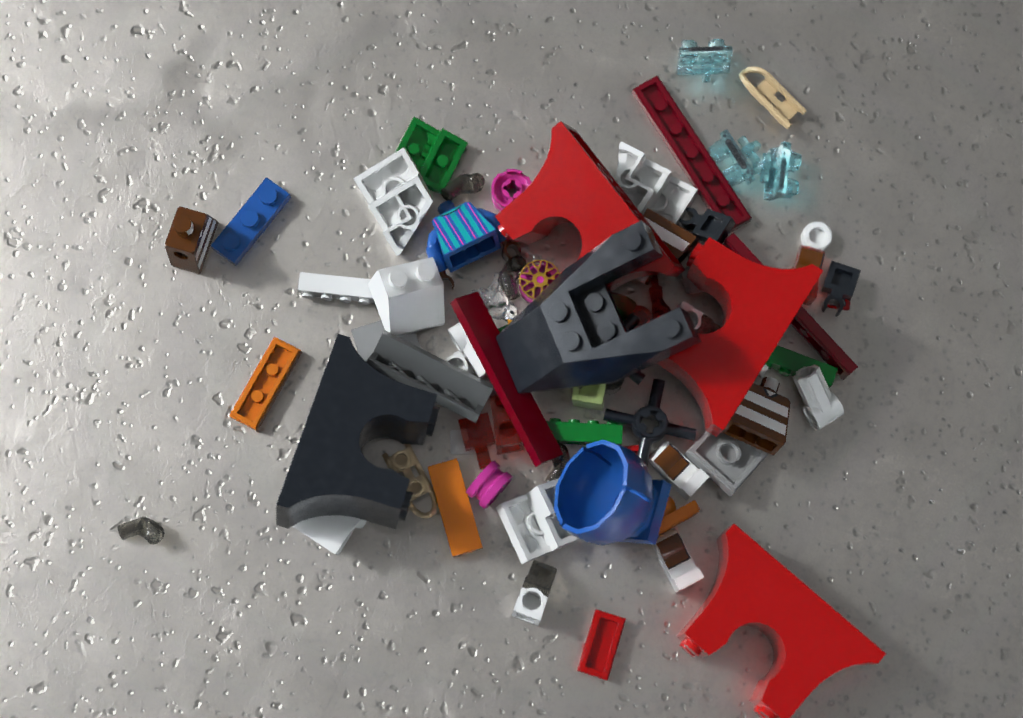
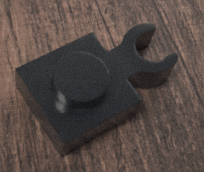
[679,208,735,244]
[821,261,861,317]

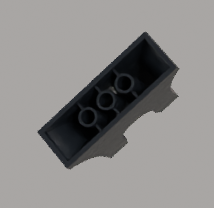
[276,334,440,529]

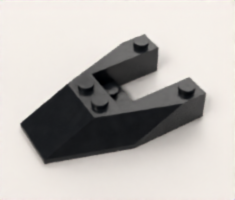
[496,220,701,394]

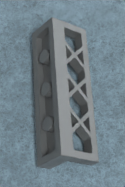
[366,330,494,423]

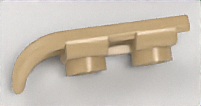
[739,67,807,129]
[382,444,437,519]

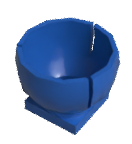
[554,439,672,546]

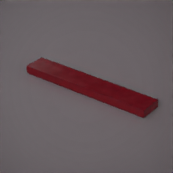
[632,75,752,233]
[723,232,858,380]
[450,291,563,467]

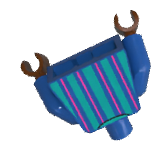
[426,201,521,290]

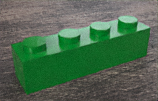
[765,345,838,388]
[546,418,623,446]

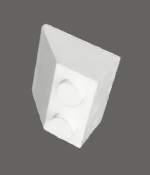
[368,257,445,337]

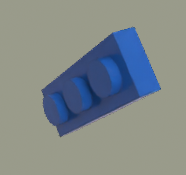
[211,177,291,266]

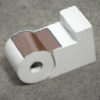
[649,441,710,501]
[653,528,705,593]

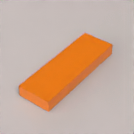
[229,337,302,431]
[427,458,483,557]

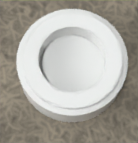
[801,222,833,252]

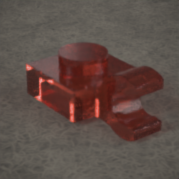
[458,412,495,470]

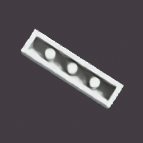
[298,272,375,305]

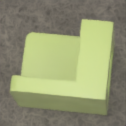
[571,384,607,411]

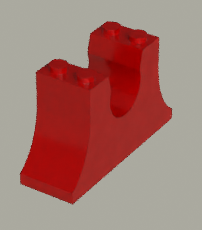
[495,121,686,292]
[648,237,824,437]
[676,523,886,718]

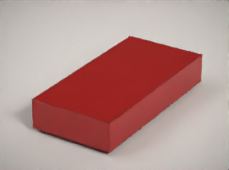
[577,609,626,681]

